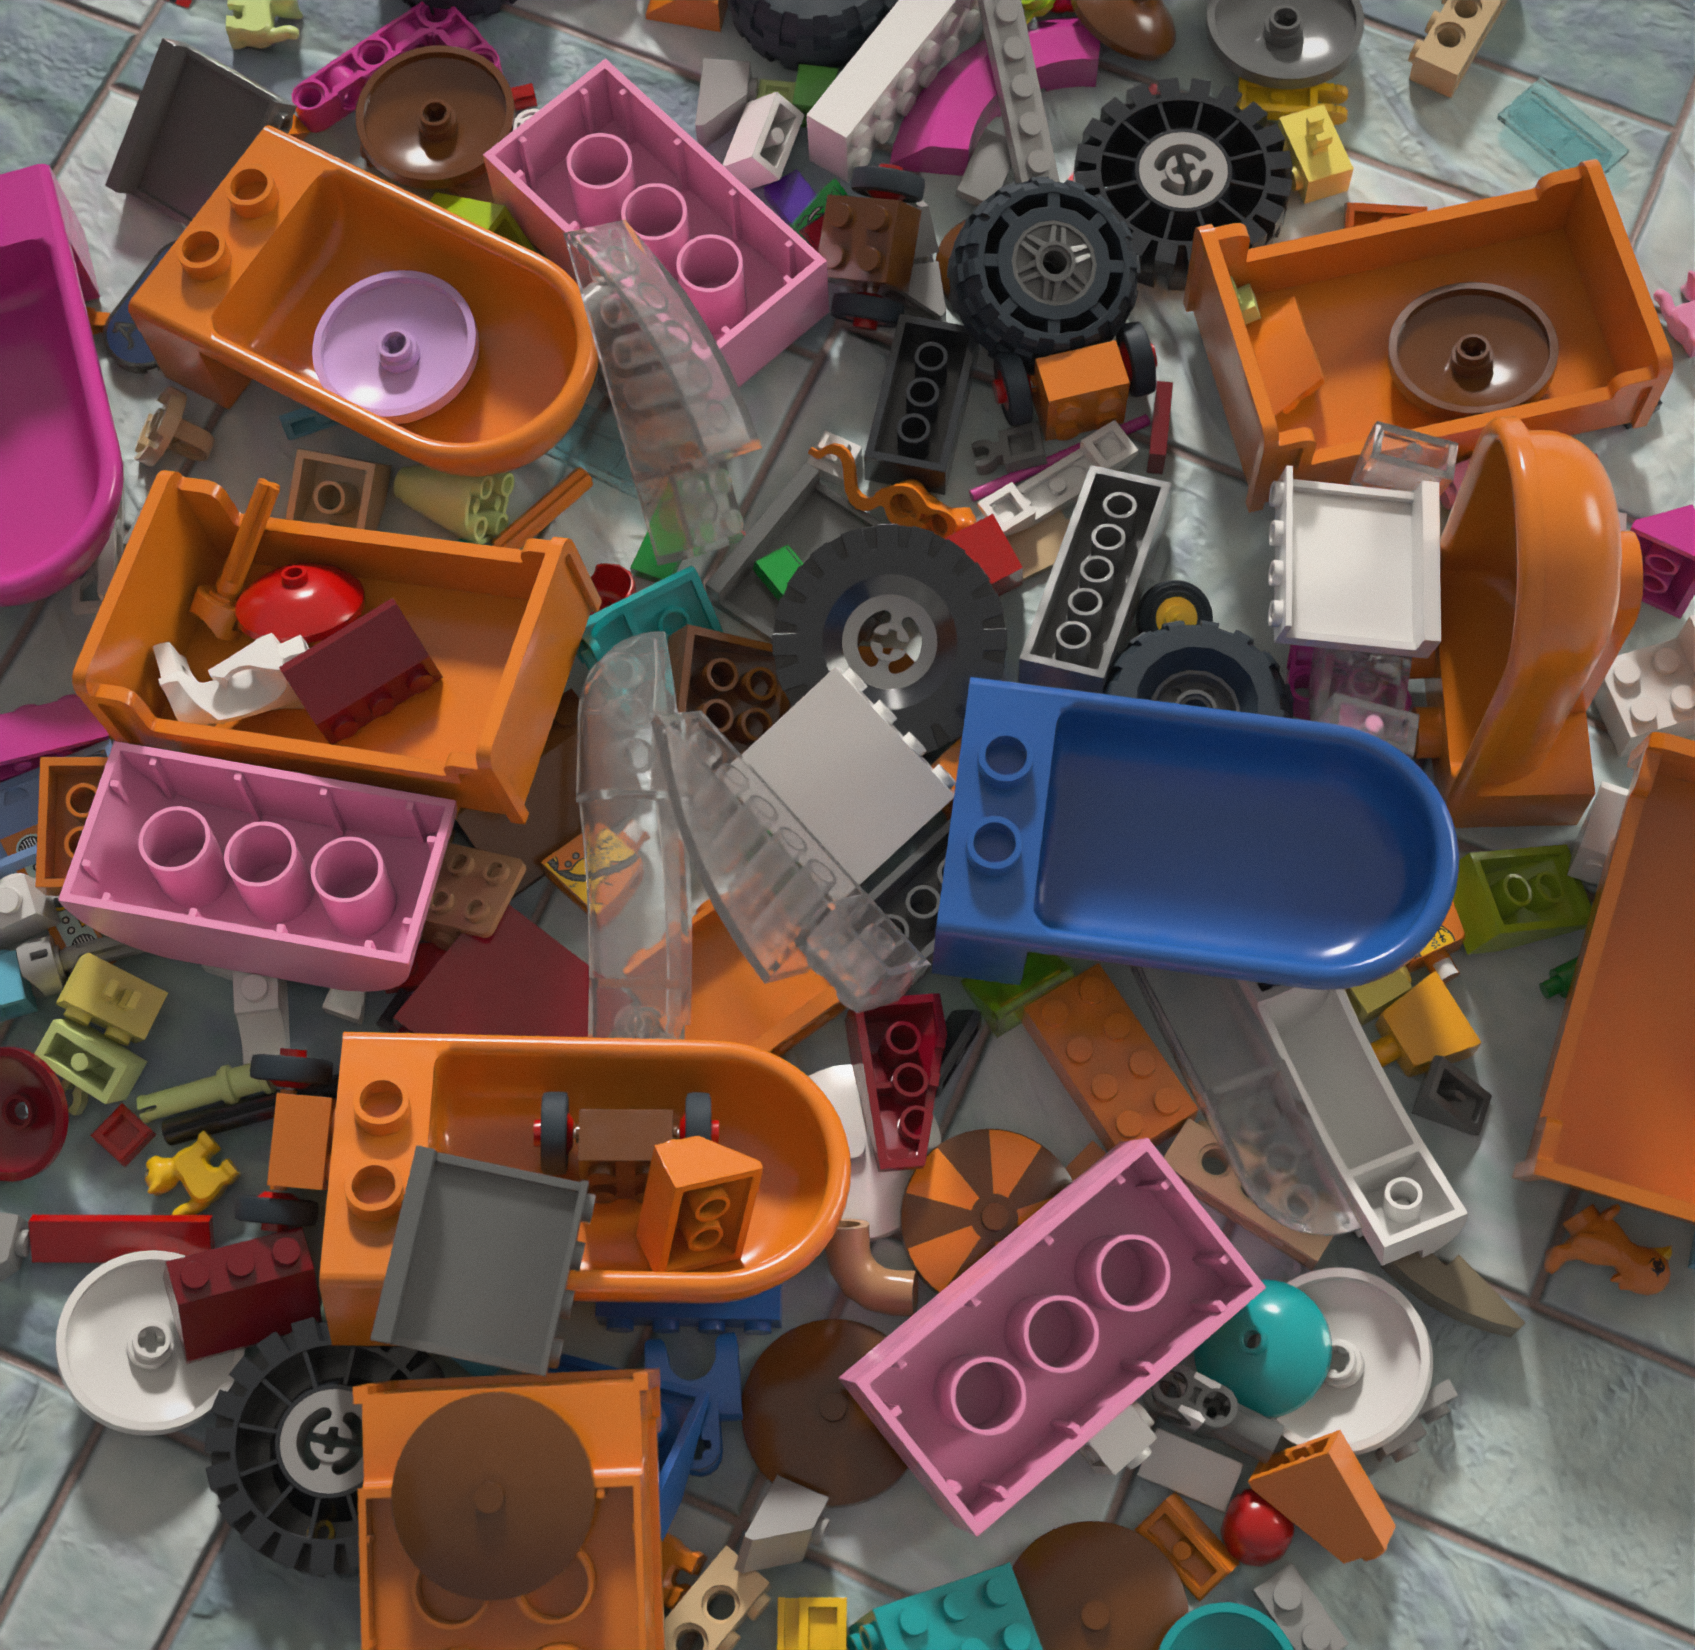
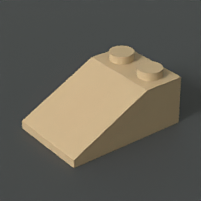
[285,448,392,531]

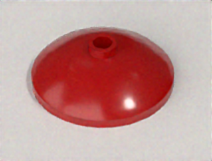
[235,563,366,643]

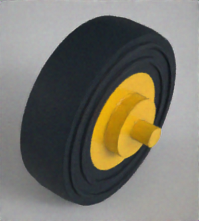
[1136,580,1213,634]

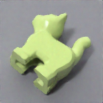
[225,0,303,49]

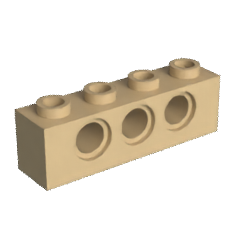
[1408,0,1508,98]
[1163,1118,1346,1271]
[664,1545,772,1650]

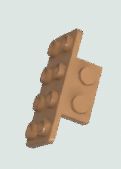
[419,843,526,951]

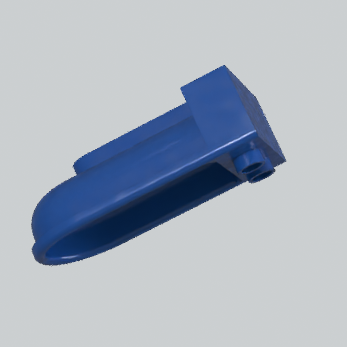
[932,677,1459,990]

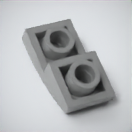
[955,128,1012,207]
[1375,1379,1458,1463]

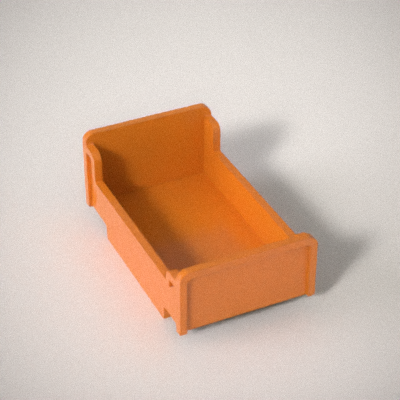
[1183,159,1673,513]
[72,470,602,825]
[1512,732,1695,1225]
[353,1368,665,1650]

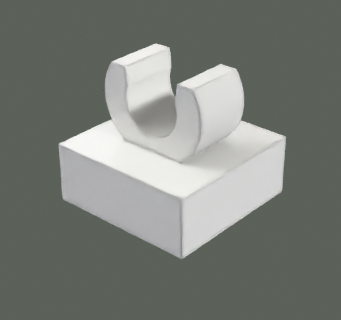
[807,431,862,487]

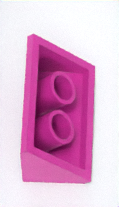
[1630,504,1695,619]

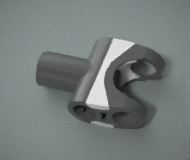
[1143,1364,1284,1464]

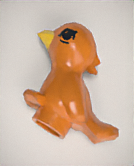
[1544,1204,1672,1295]

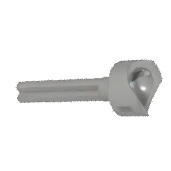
[16,934,145,998]

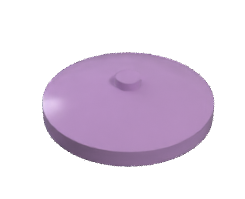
[312,270,479,424]

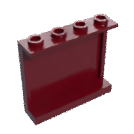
[393,904,635,1038]

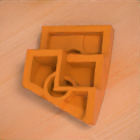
[1246,296,1325,416]

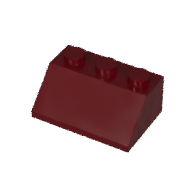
[279,598,443,745]
[163,1226,322,1364]

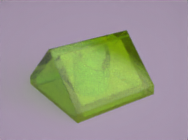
[960,952,1074,1038]

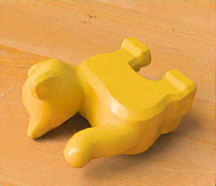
[144,1131,242,1215]

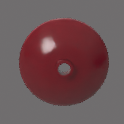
[0,1047,69,1182]

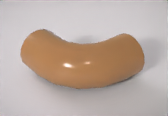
[825,1219,919,1316]

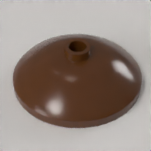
[1071,0,1176,61]

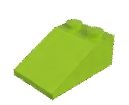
[1453,844,1592,955]

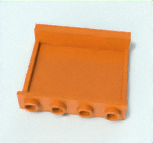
[620,867,858,1057]

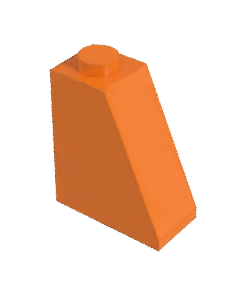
[1248,1430,1396,1564]

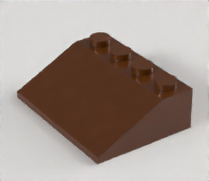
[649,624,792,814]
[454,688,651,900]

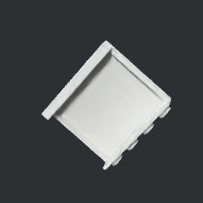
[1268,466,1441,659]
[720,667,956,904]

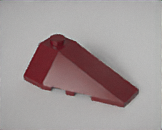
[844,993,947,1172]

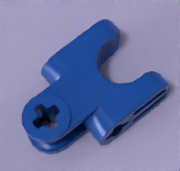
[644,1332,743,1477]

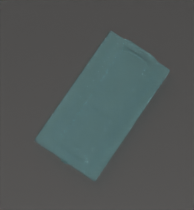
[1497,77,1629,174]
[545,403,683,505]

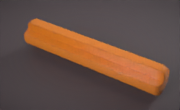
[491,467,593,549]

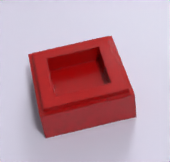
[90,1103,156,1167]

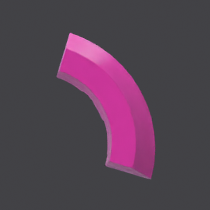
[890,17,1100,176]

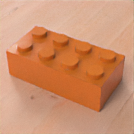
[1022,963,1199,1152]

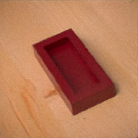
[1146,381,1173,475]

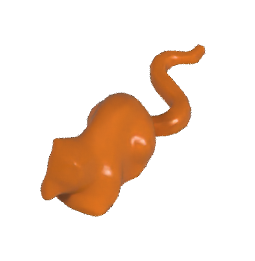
[808,443,977,539]

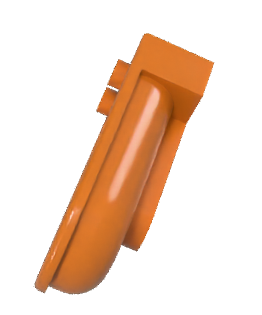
[128,125,600,477]
[1402,416,1643,828]
[319,1032,851,1346]

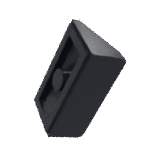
[935,1010,982,1099]

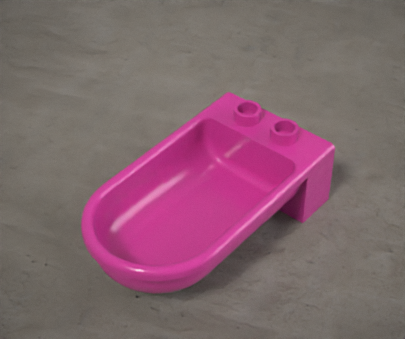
[0,164,124,607]

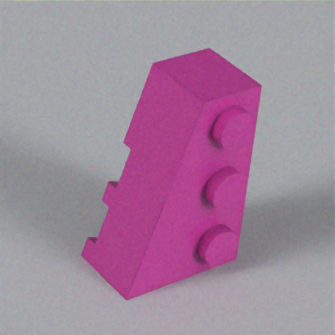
[0,694,109,783]

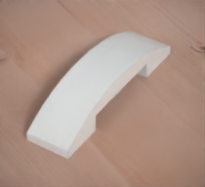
[977,420,1138,536]

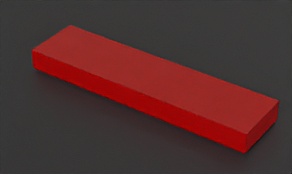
[28,1214,215,1263]

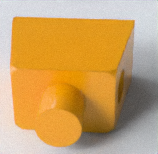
[1370,971,1482,1077]

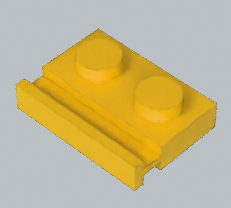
[777,1597,847,1650]

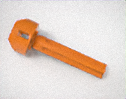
[187,478,281,641]

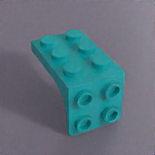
[576,565,724,719]
[847,1562,1043,1650]

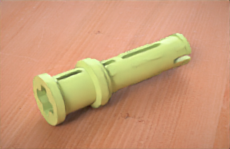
[136,1063,276,1124]

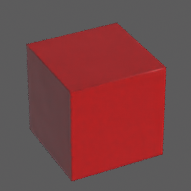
[945,514,1023,596]

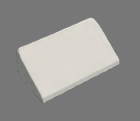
[1137,1428,1243,1513]

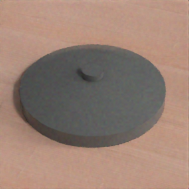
[1205,0,1364,89]

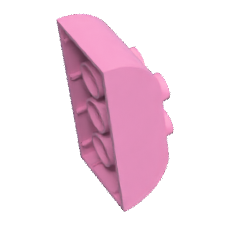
[58,741,458,992]

